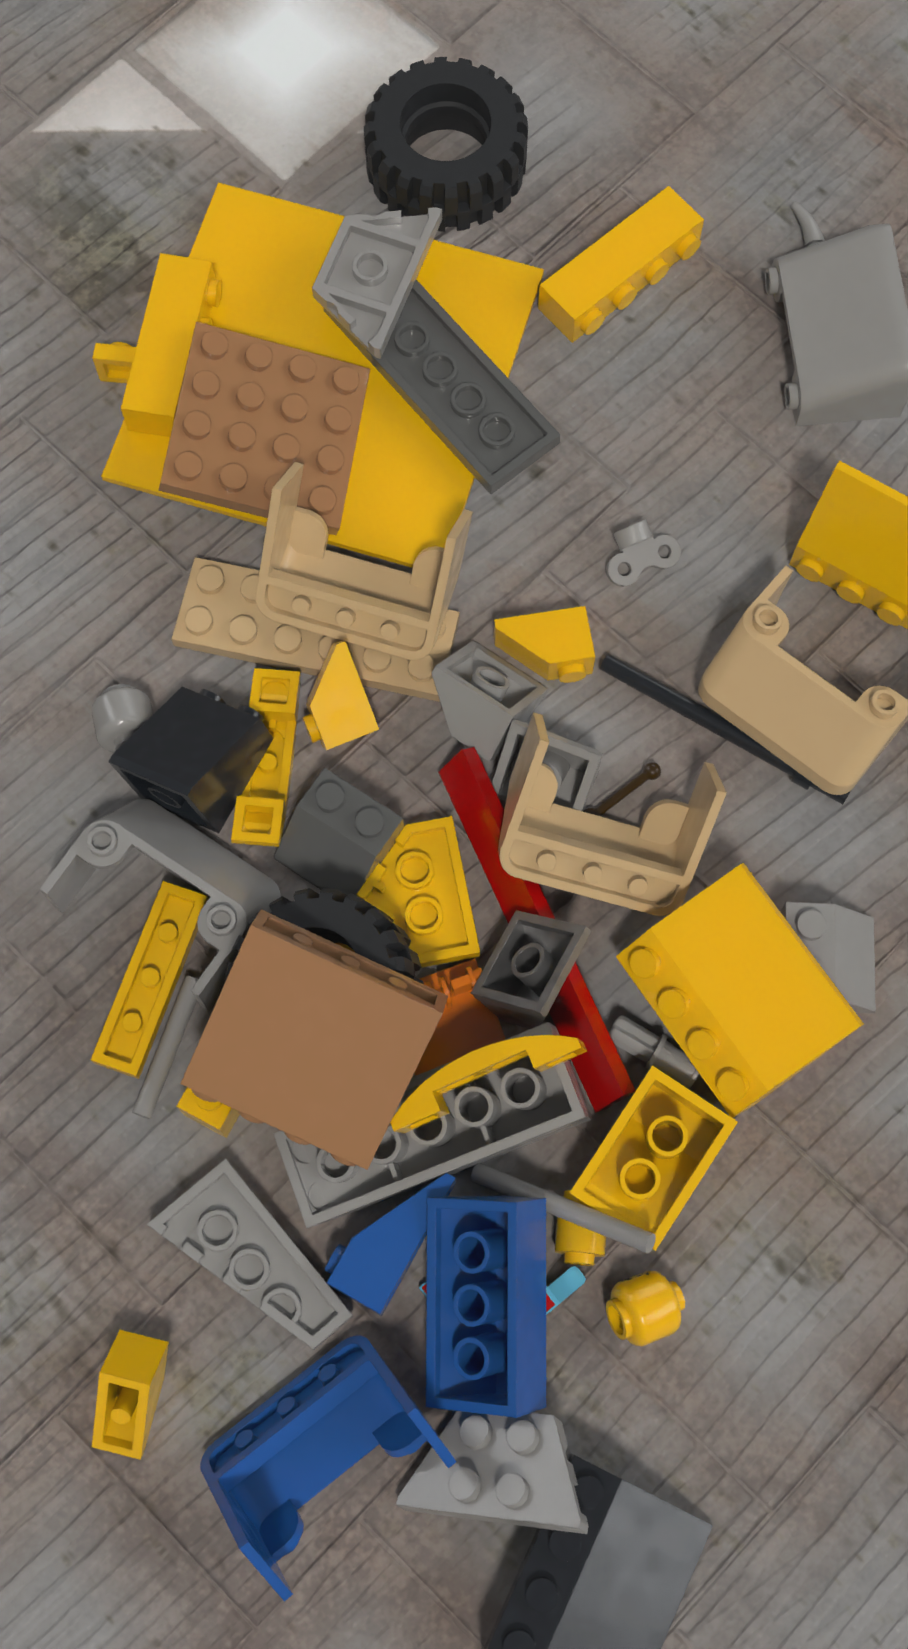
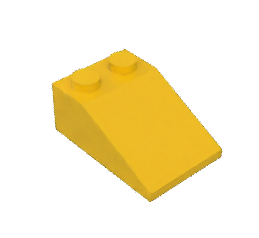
[570,1065,738,1251]

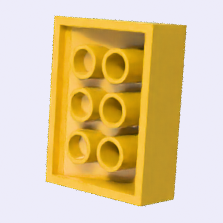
[789,460,908,629]
[616,863,864,1118]

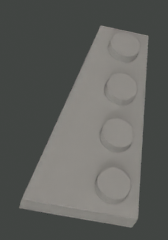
[147,1159,353,1350]

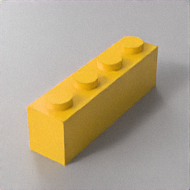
[538,186,704,343]
[121,253,222,437]

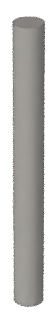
[471,1163,656,1254]

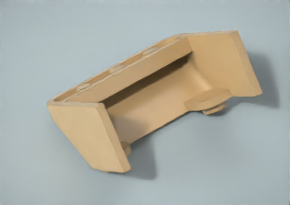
[256,462,473,660]
[698,566,908,795]
[498,712,727,916]

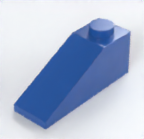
[325,1173,456,1316]

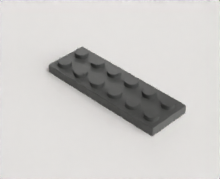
[323,280,560,494]

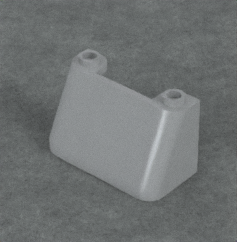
[765,223,908,426]

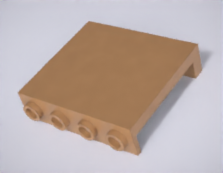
[180,909,448,1170]

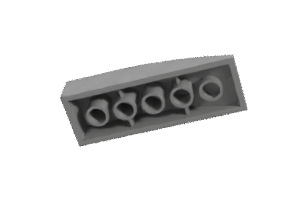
[274,1022,592,1228]

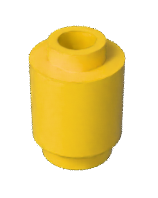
[555,1190,606,1266]

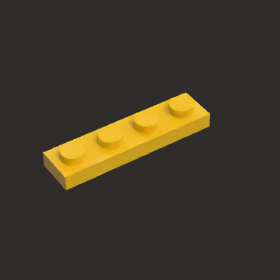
[90,881,209,1079]

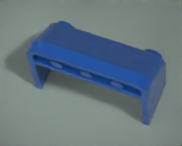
[200,1335,457,1602]

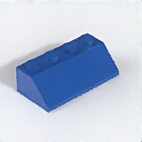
[426,1196,546,1418]

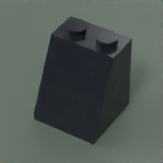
[108,687,274,833]

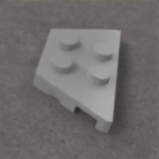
[312,207,442,359]
[396,1411,589,1534]

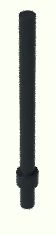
[600,653,851,805]

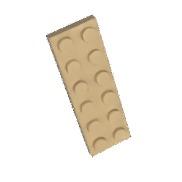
[171,557,460,702]

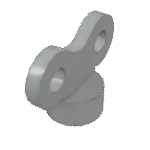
[606,519,681,587]

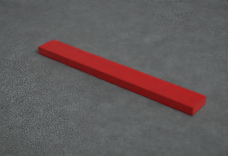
[438,747,636,1113]

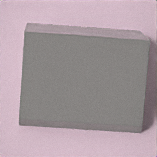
[492,719,603,811]

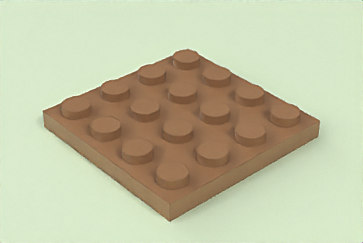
[158,322,370,535]

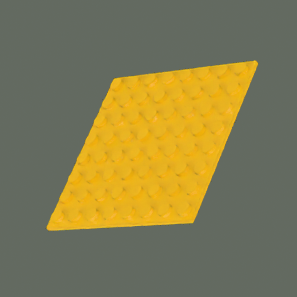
[101,182,544,568]

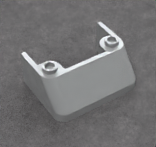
[40,799,281,1012]

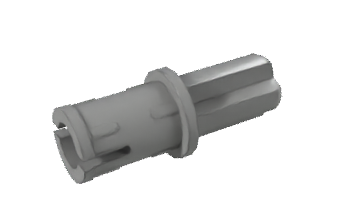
[609,1016,699,1089]

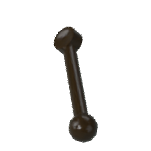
[583,762,661,816]

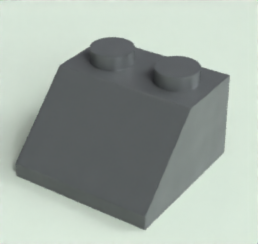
[274,768,404,896]

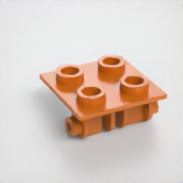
[414,959,506,1076]

